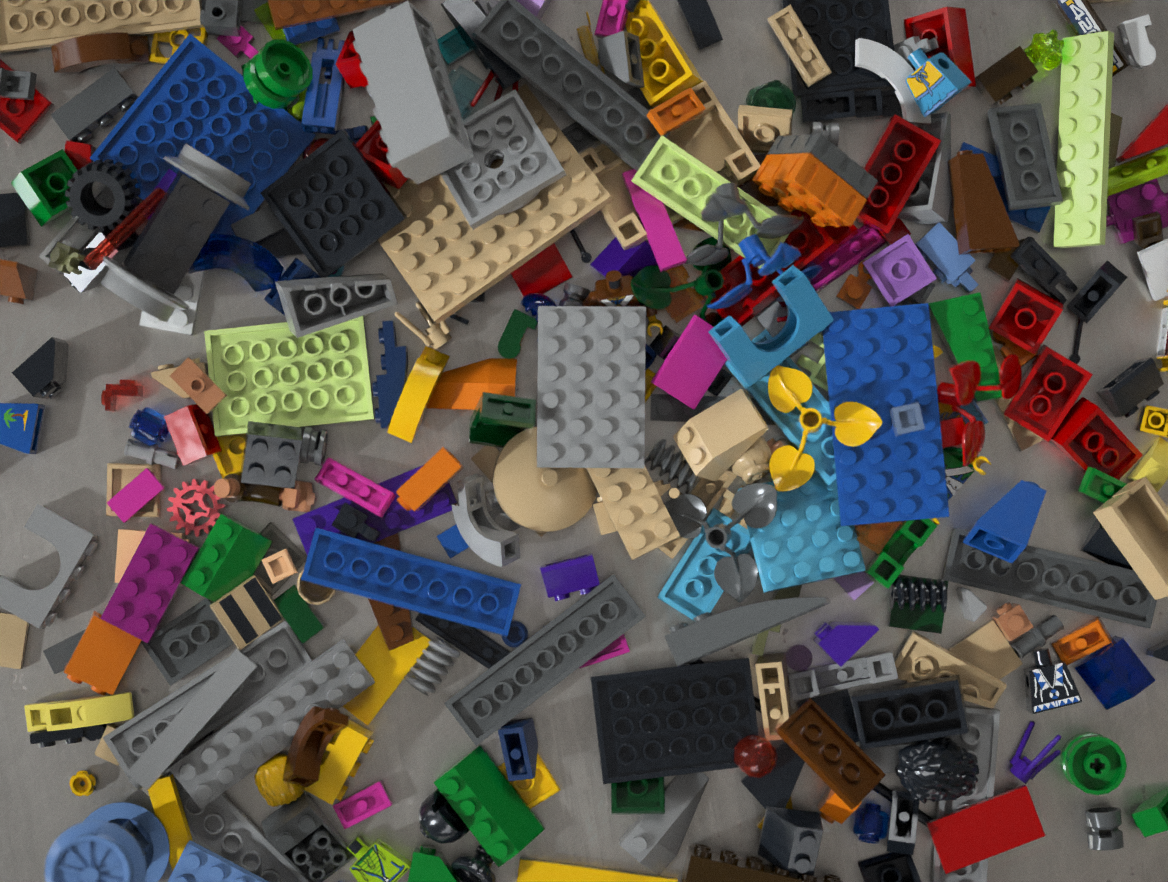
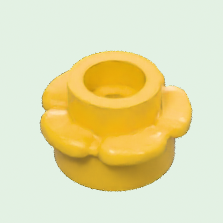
[70,770,96,796]

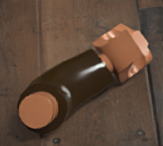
[214,472,315,512]

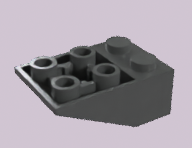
[261,791,355,882]

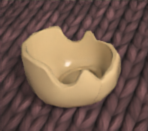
[297,569,336,605]

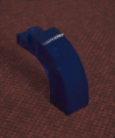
[188,234,283,292]

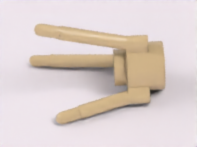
[395,302,452,349]

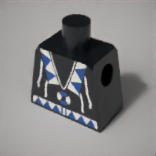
[1024,648,1082,714]

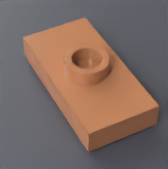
[170,357,227,414]

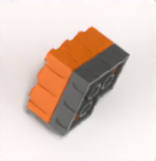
[752,134,878,227]

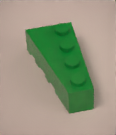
[929,292,1002,403]

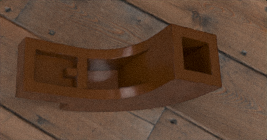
[51,32,150,73]
[283,706,349,787]

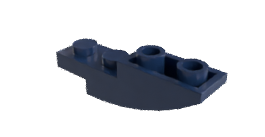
[372,320,408,429]

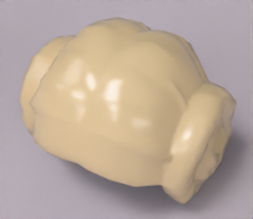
[731,436,771,484]

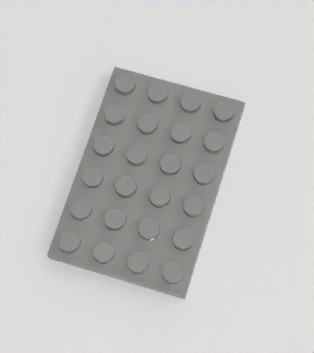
[537,306,646,468]

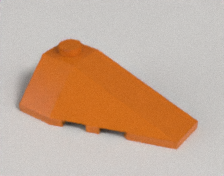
[426,358,517,410]

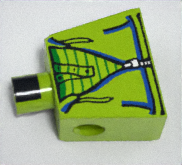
[347,836,411,882]

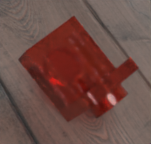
[101,380,143,411]

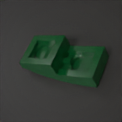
[273,584,325,644]

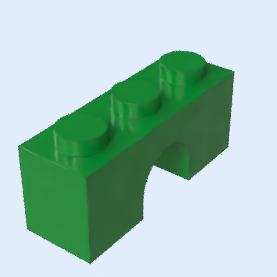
[864,519,937,589]

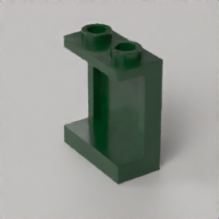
[468,392,536,448]

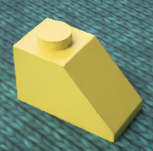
[1127,437,1168,492]

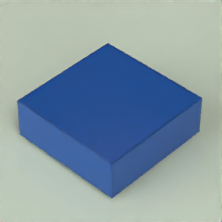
[437,525,469,559]

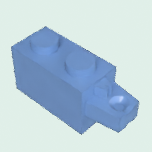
[915,222,979,293]

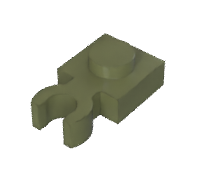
[48,241,87,275]

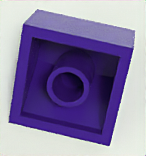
[540,553,600,601]
[813,621,880,667]

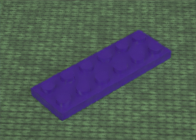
[292,465,457,556]

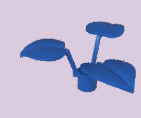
[706,234,823,309]

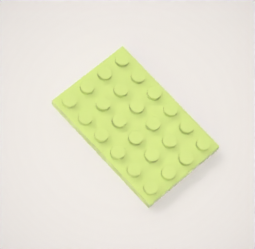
[204,316,375,437]

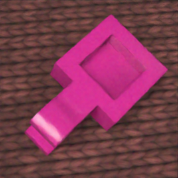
[216,25,258,59]

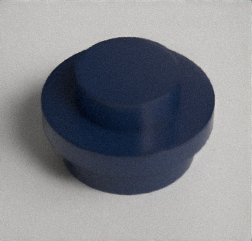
[502,621,528,648]

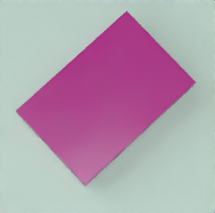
[651,314,727,410]

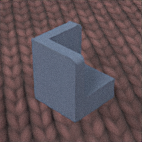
[889,402,925,437]

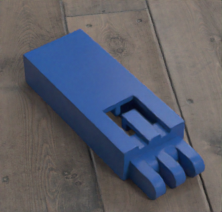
[301,38,345,135]

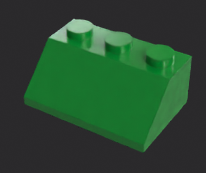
[181,514,274,602]

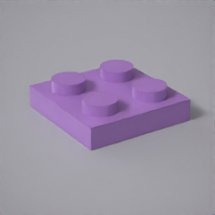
[862,234,937,306]

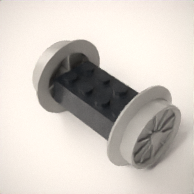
[101,144,251,322]

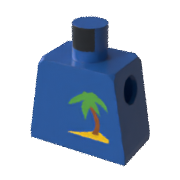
[0,403,45,454]

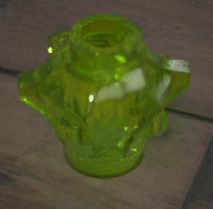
[1024,29,1065,70]

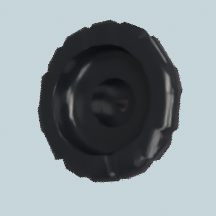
[451,845,496,882]

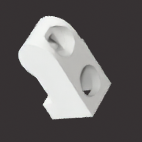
[1117,14,1156,69]

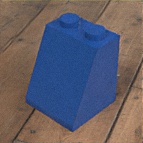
[963,480,1047,563]

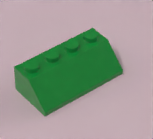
[433,744,545,868]

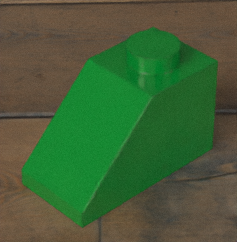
[1131,787,1168,837]
[408,845,461,882]

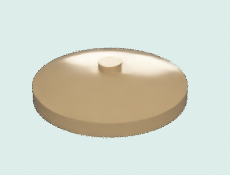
[493,426,597,532]

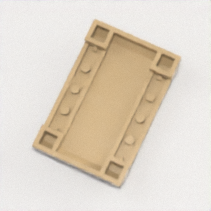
[579,81,761,250]

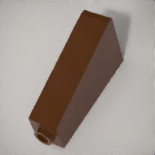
[948,150,1019,255]

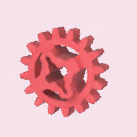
[167,479,226,537]

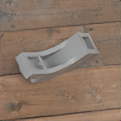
[452,473,520,567]

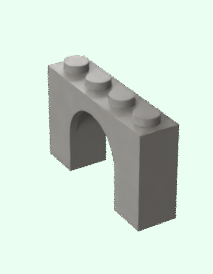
[0,504,98,629]

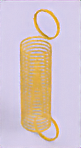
[577,12,605,74]

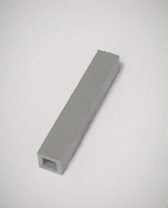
[126,649,258,790]

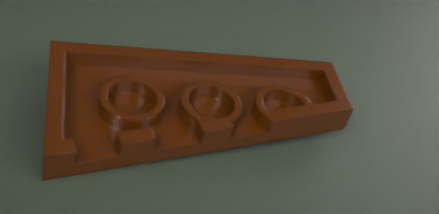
[368,532,415,651]

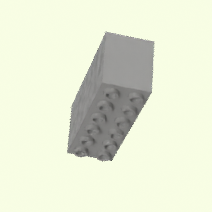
[352,1,474,184]

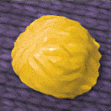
[254,753,305,807]

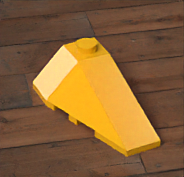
[626,0,703,107]

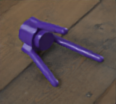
[1009,721,1061,784]

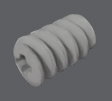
[404,636,460,696]

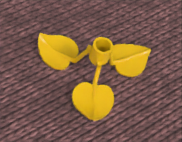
[768,365,882,492]

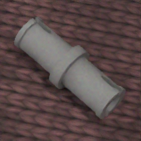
[124,439,180,470]

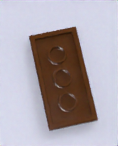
[775,698,886,810]

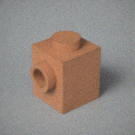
[991,602,1033,641]

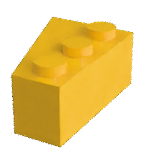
[304,718,374,805]

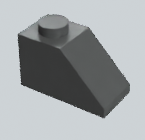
[598,31,645,88]

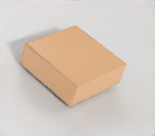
[262,548,298,584]

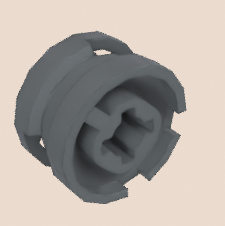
[300,427,328,466]

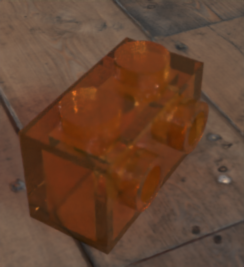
[854,521,901,555]

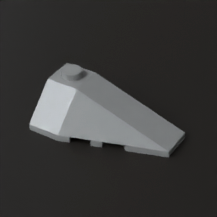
[897,112,951,224]
[619,772,709,875]

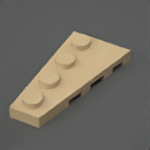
[894,630,1006,709]

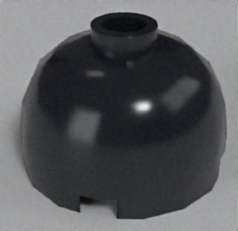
[418,789,469,844]

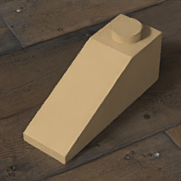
[755,653,791,741]

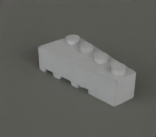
[275,273,397,338]

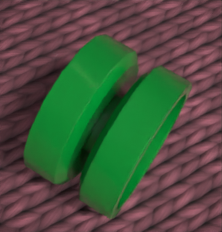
[243,39,313,109]
[1060,732,1127,795]

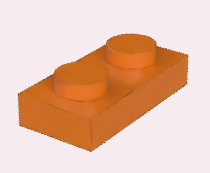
[646,87,706,136]

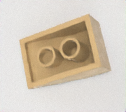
[673,389,769,481]

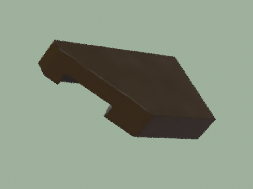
[1132,211,1163,249]
[985,237,1035,281]

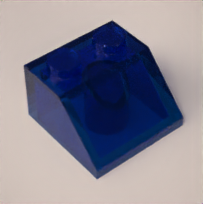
[1074,636,1156,710]

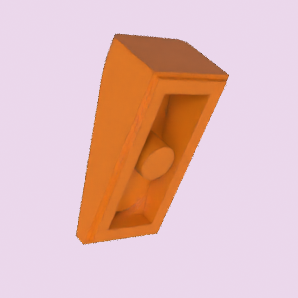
[1051,617,1112,666]

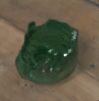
[746,80,796,113]

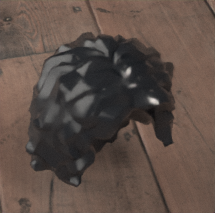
[895,737,979,804]

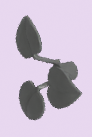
[685,183,804,266]
[664,483,777,603]

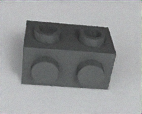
[200,0,243,37]

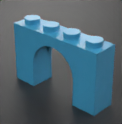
[709,265,834,386]

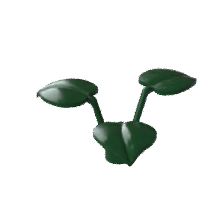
[631,237,732,327]

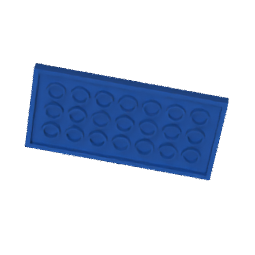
[822,303,949,526]

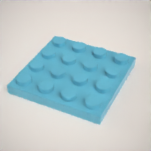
[738,473,866,593]

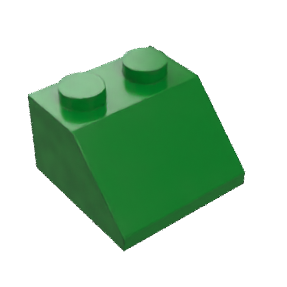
[11,149,93,227]

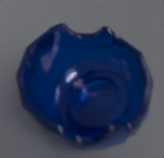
[520,293,557,322]

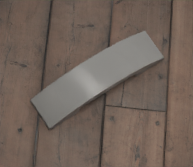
[788,652,898,701]

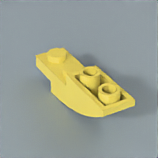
[24,692,134,732]

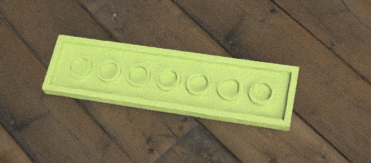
[1053,31,1114,248]

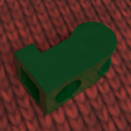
[498,309,538,359]

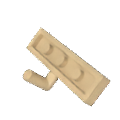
[658,469,737,559]

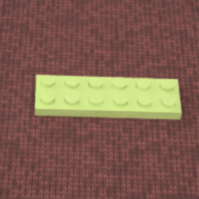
[631,136,789,268]

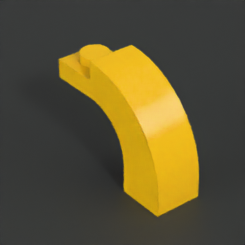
[387,346,450,443]

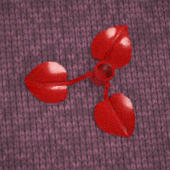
[937,354,1022,466]

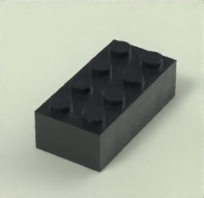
[851,675,969,750]

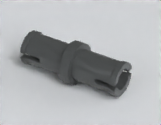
[1011,615,1064,659]

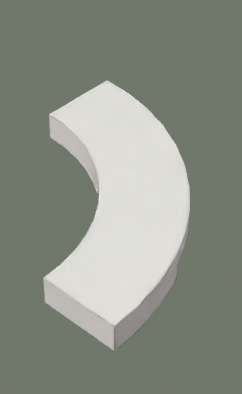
[855,38,931,125]

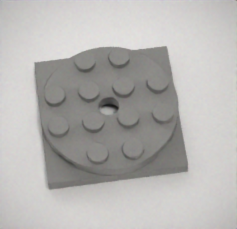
[440,89,566,230]

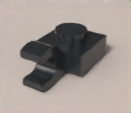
[331,502,381,542]

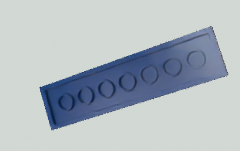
[301,528,521,636]

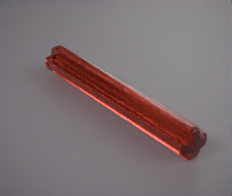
[83,187,165,270]

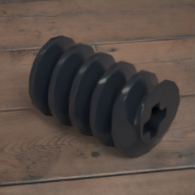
[889,576,948,613]

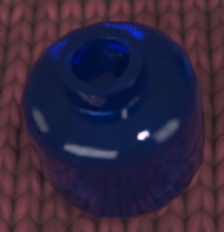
[128,407,169,446]
[853,803,889,844]

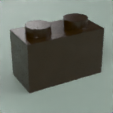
[975,46,1038,107]

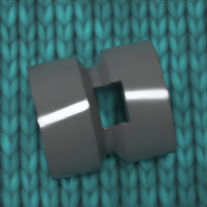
[1085,807,1124,850]

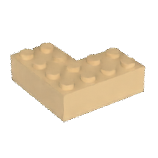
[1093,477,1168,600]

